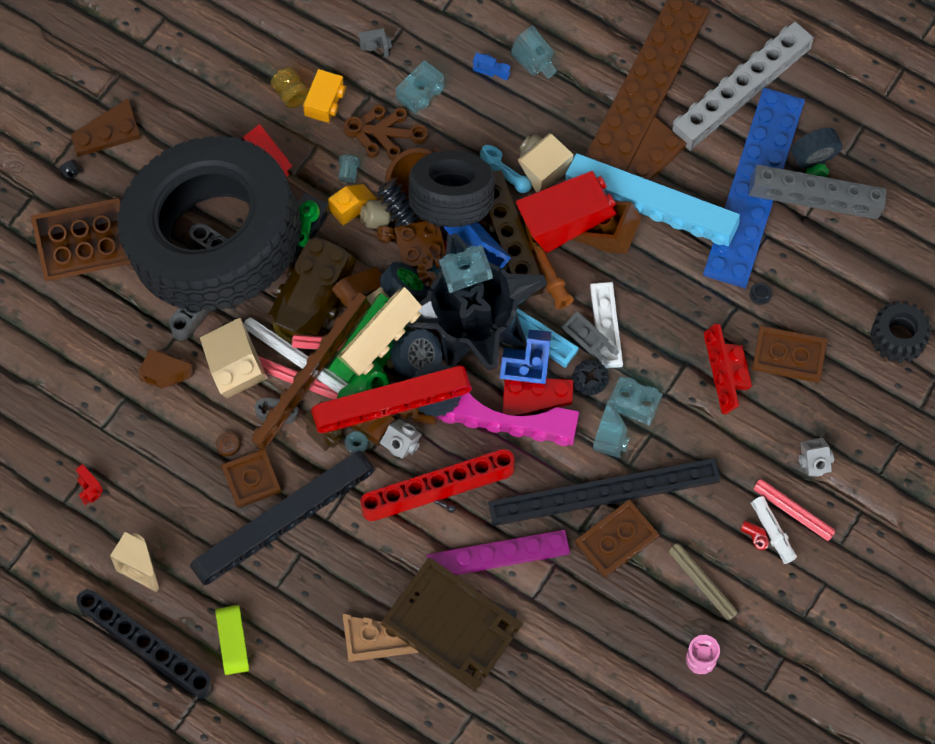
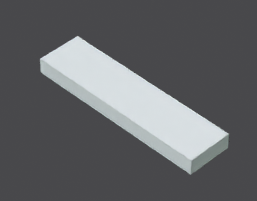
[590,282,623,368]

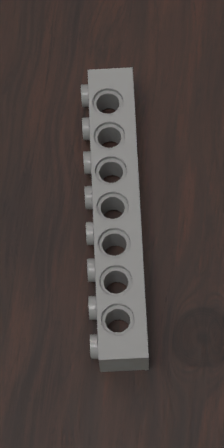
[672,22,814,151]

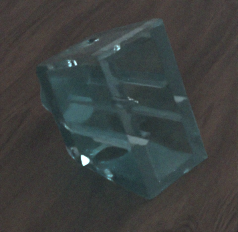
[511,25,557,79]

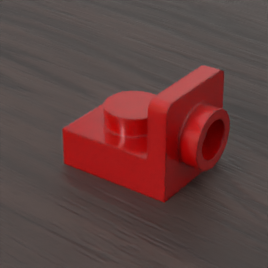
[75,464,103,505]

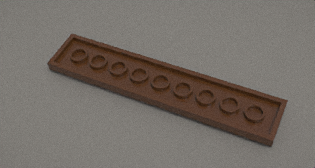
[585,0,709,172]

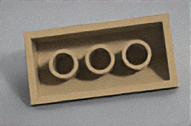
[337,287,422,376]

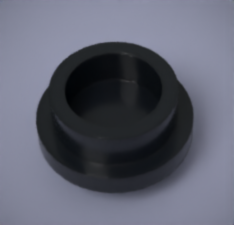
[749,283,772,305]

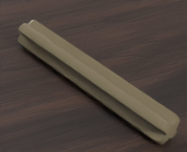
[669,543,737,620]

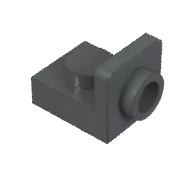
[358,28,392,57]

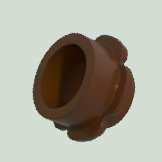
[374,226,396,243]

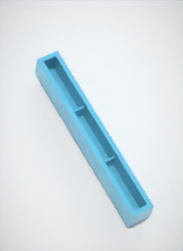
[565,153,740,247]

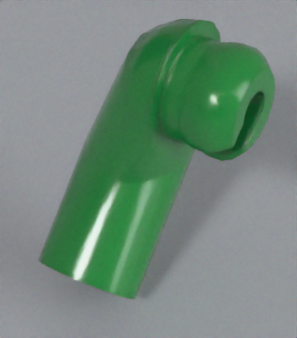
[805,163,829,177]

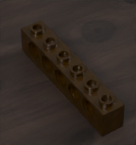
[485,170,543,297]

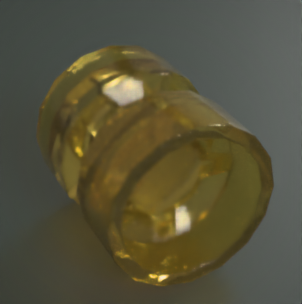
[270,67,309,109]

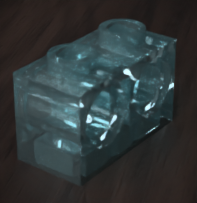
[608,376,662,425]

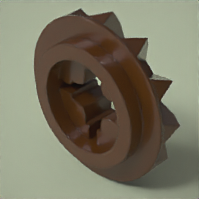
[417,253,445,287]

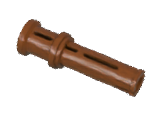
[531,245,574,309]

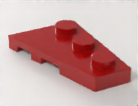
[503,379,573,416]

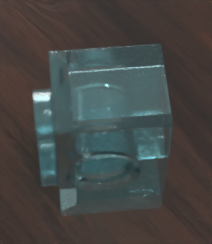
[396,60,444,114]
[439,245,493,293]

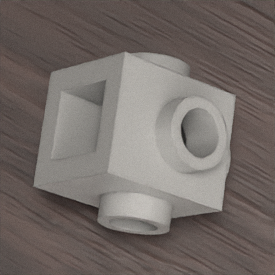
[380,419,422,459]
[798,438,834,477]

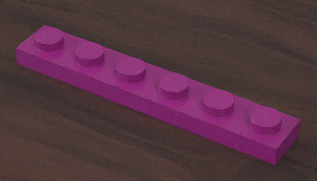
[427,530,570,575]

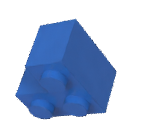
[500,329,552,384]

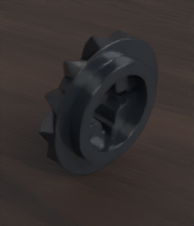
[572,359,609,395]

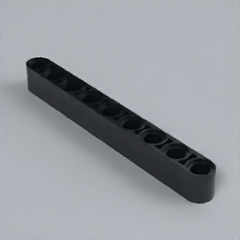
[190,450,375,585]

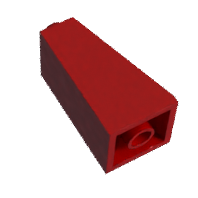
[516,171,616,253]

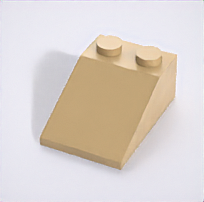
[200,318,268,399]

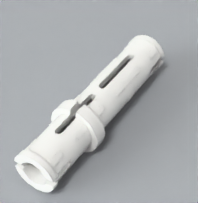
[751,496,797,564]

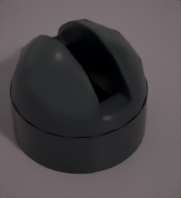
[60,160,79,179]

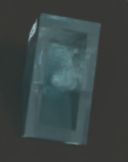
[593,401,630,458]

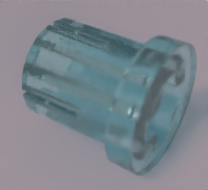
[338,155,360,183]

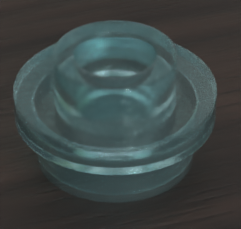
[345,432,368,454]

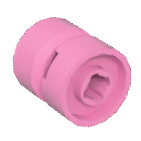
[686,635,720,674]

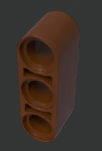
[332,267,383,308]

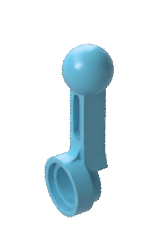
[480,145,532,193]

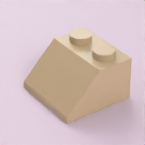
[110,532,159,592]

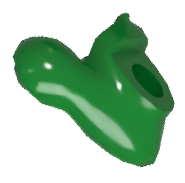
[337,360,390,399]

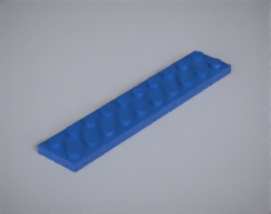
[703,87,805,289]

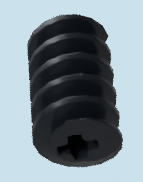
[375,177,419,227]

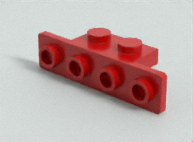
[704,324,752,414]

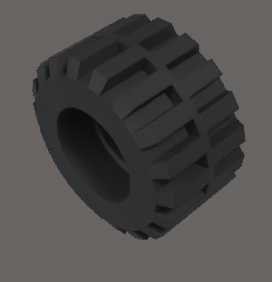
[870,301,932,363]

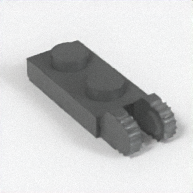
[561,311,619,366]

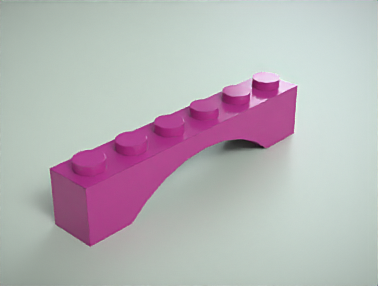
[438,393,579,446]

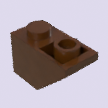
[138,349,194,389]

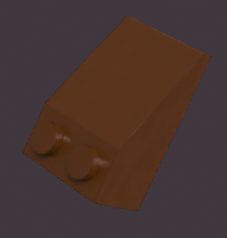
[572,201,642,254]

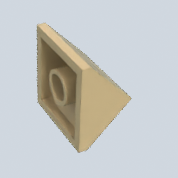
[518,133,573,193]

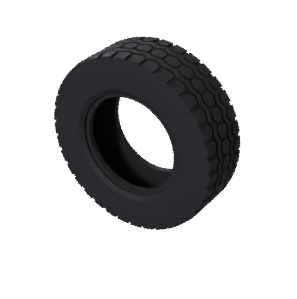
[117,136,301,311]

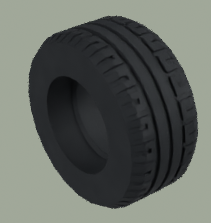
[409,150,495,227]

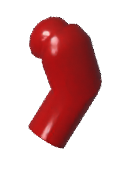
[740,521,769,550]

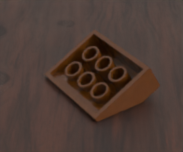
[30,198,131,282]

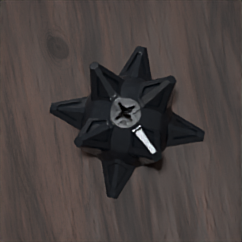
[404,233,547,370]

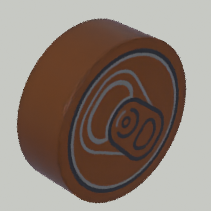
[216,432,240,457]

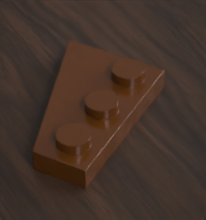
[71,98,141,157]
[627,116,687,181]

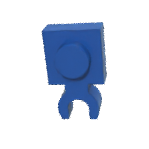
[473,52,511,80]

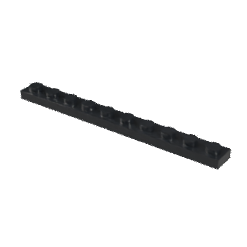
[488,458,720,526]

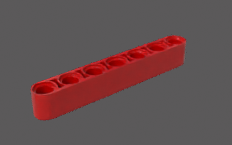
[311,366,472,433]
[360,449,514,521]

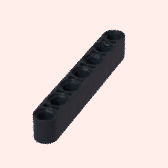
[76,589,213,699]

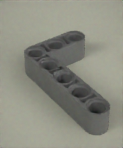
[169,223,228,341]

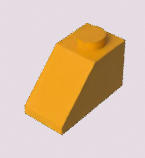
[328,184,378,226]

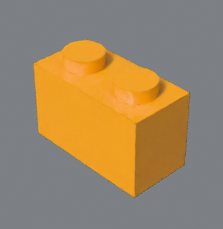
[303,69,346,123]

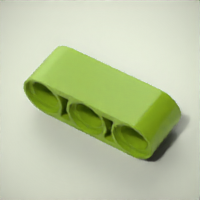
[215,605,249,675]

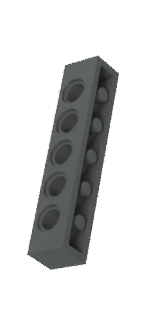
[748,165,886,219]

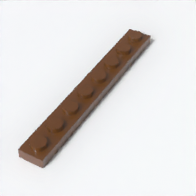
[251,292,370,450]

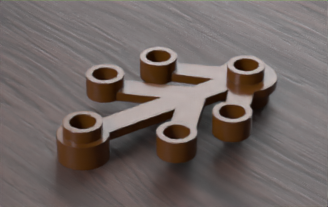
[343,105,427,160]

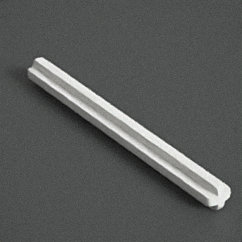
[244,318,348,393]

